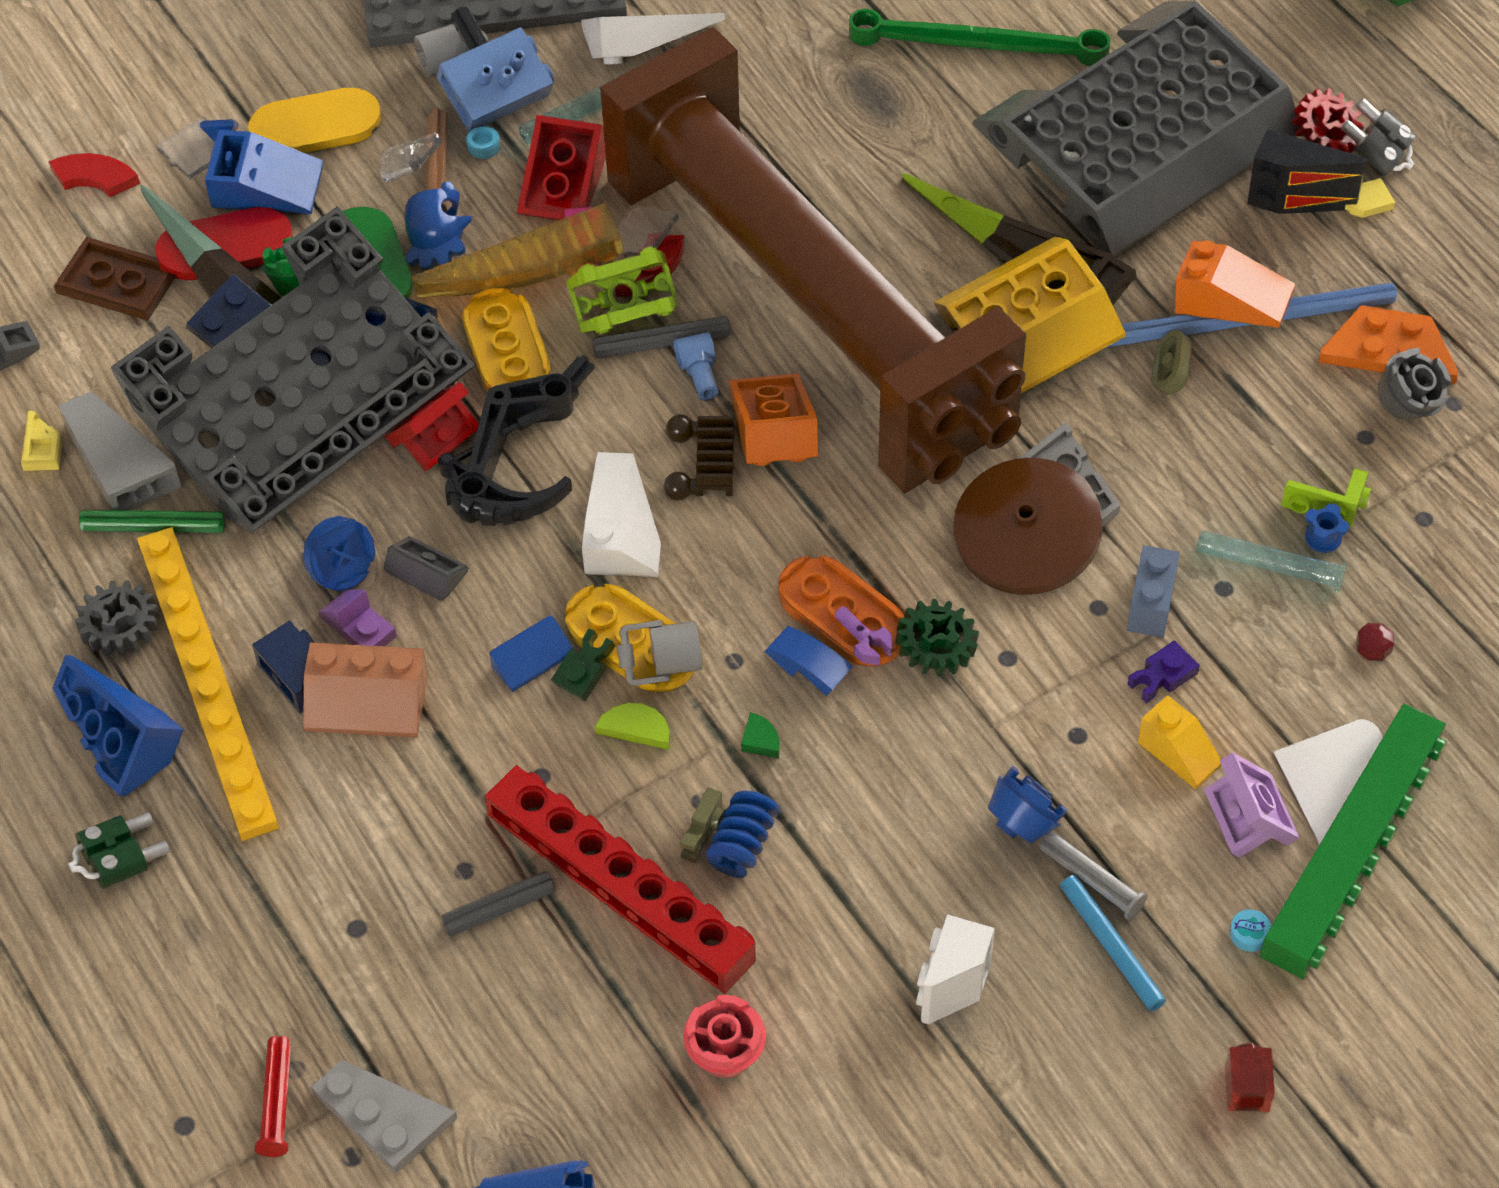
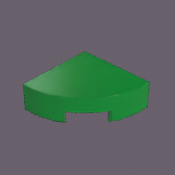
[741,712,780,758]

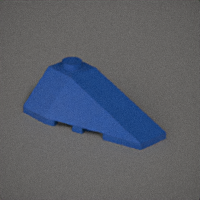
[52,655,184,796]

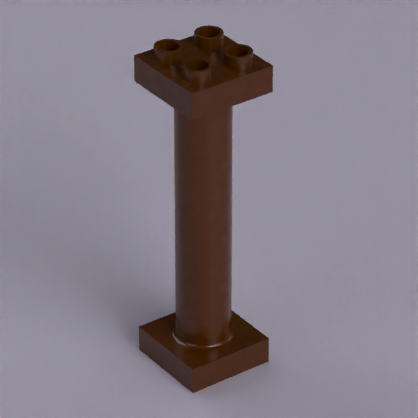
[600,26,1026,494]

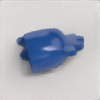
[404,181,472,271]

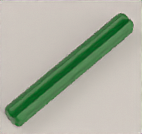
[79,510,225,533]

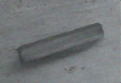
[441,871,555,936]

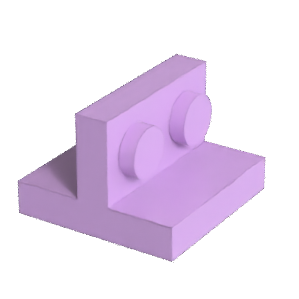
[1204,752,1300,858]

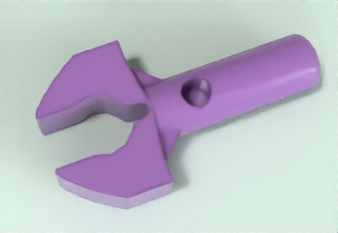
[835,607,892,665]

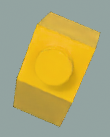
[1138,695,1222,789]

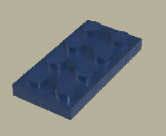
[186,274,330,400]

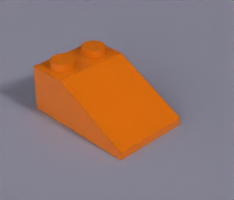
[1175,240,1295,328]
[729,373,818,466]

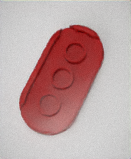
[155,207,293,280]

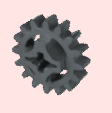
[75,580,159,657]

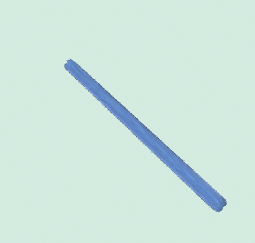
[1108,283,1397,347]

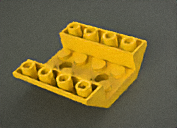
[934,236,1126,393]

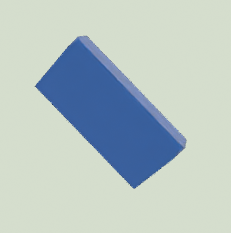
[489,615,573,692]

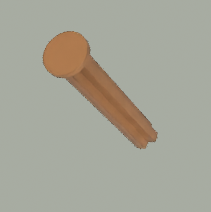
[424,107,448,212]

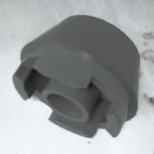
[1378,348,1451,420]

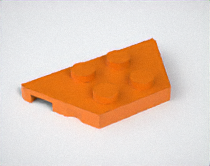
[1318,305,1458,384]

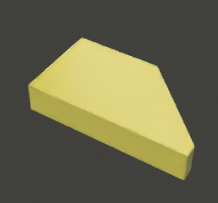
[1345,178,1395,218]
[21,411,63,471]

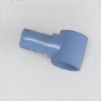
[674,332,718,400]

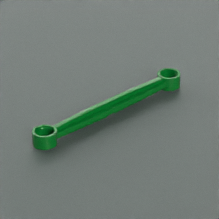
[849,9,1111,66]

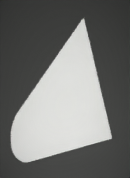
[1273,719,1383,844]

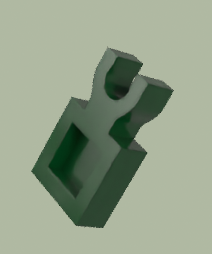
[551,628,616,701]

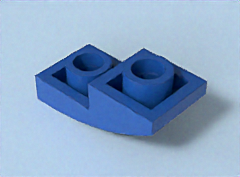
[764,626,853,696]

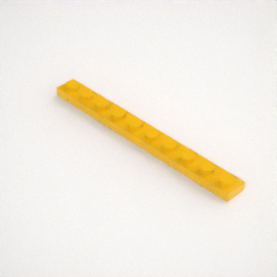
[137,527,279,841]

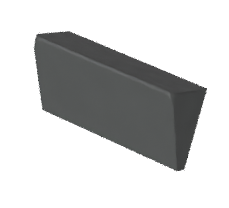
[384,536,469,600]

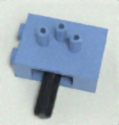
[437,7,554,133]

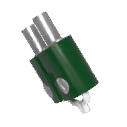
[68,812,170,889]

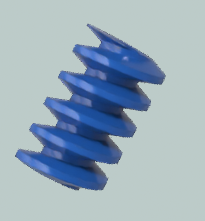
[706,791,780,878]

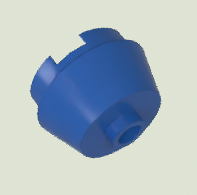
[988,766,1068,843]

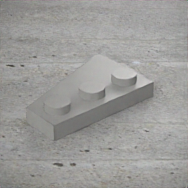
[1020,422,1120,527]
[311,1060,457,1174]

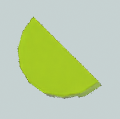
[595,703,670,750]

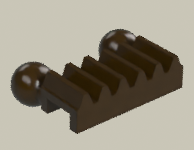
[664,414,734,500]

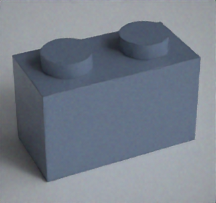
[1127,545,1180,638]

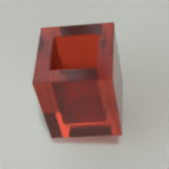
[1225,1044,1275,1112]

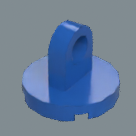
[303,516,375,591]

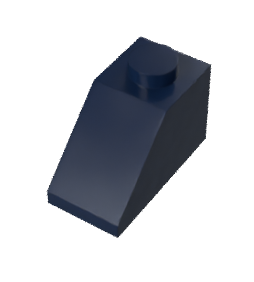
[252,620,314,714]

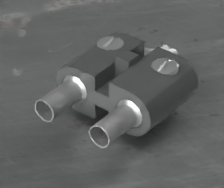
[1341,98,1415,176]

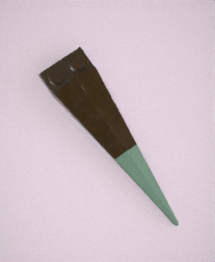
[141,185,282,305]

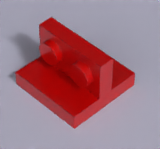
[384,382,479,471]

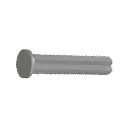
[1040,832,1148,920]

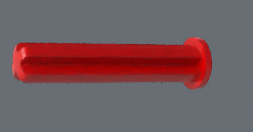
[254,1036,291,1157]

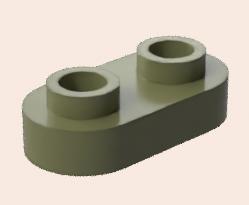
[1151,330,1192,395]

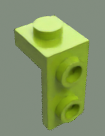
[1281,468,1372,527]

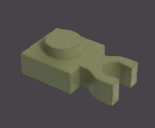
[680,787,726,863]

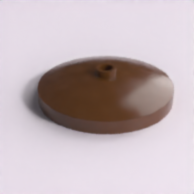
[953,458,1102,595]

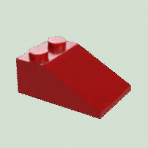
[517,115,606,222]

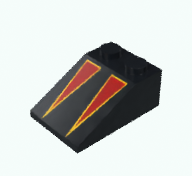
[1247,129,1367,214]

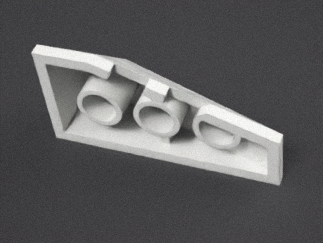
[581,13,725,64]
[582,452,661,577]

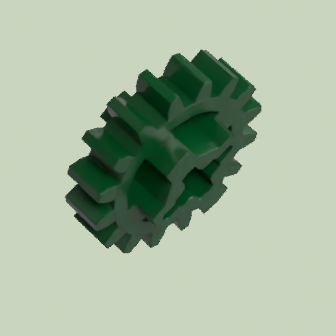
[895,599,979,677]

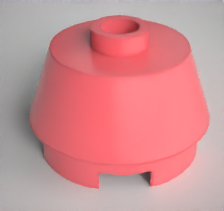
[683,995,766,1078]

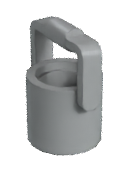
[414,24,489,77]
[617,620,702,686]

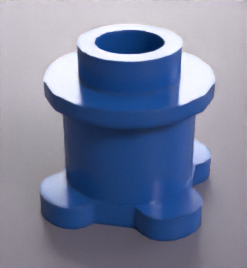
[1305,504,1349,553]

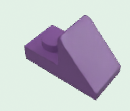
[318,589,397,646]

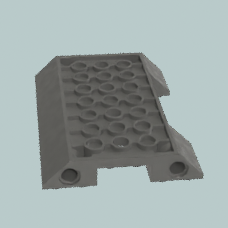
[972,0,1300,256]
[111,206,475,534]

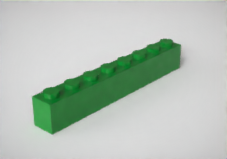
[1259,703,1447,979]

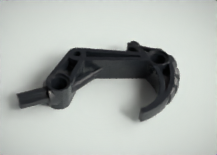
[438,355,594,526]

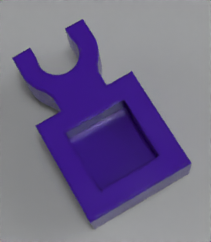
[1127,640,1200,703]

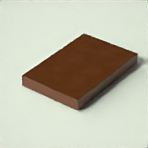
[54,237,176,321]

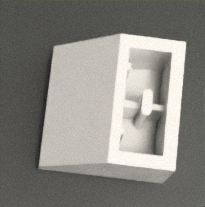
[916,915,995,1024]

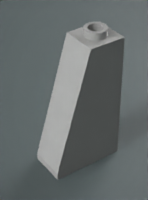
[58,391,182,510]

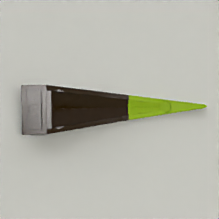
[902,173,1137,305]

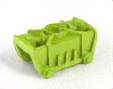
[566,246,680,334]

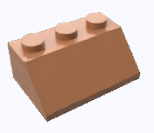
[303,642,428,738]

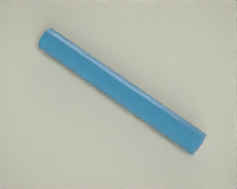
[1060,875,1166,1012]

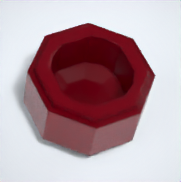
[1356,623,1394,661]

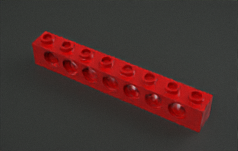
[484,765,756,994]

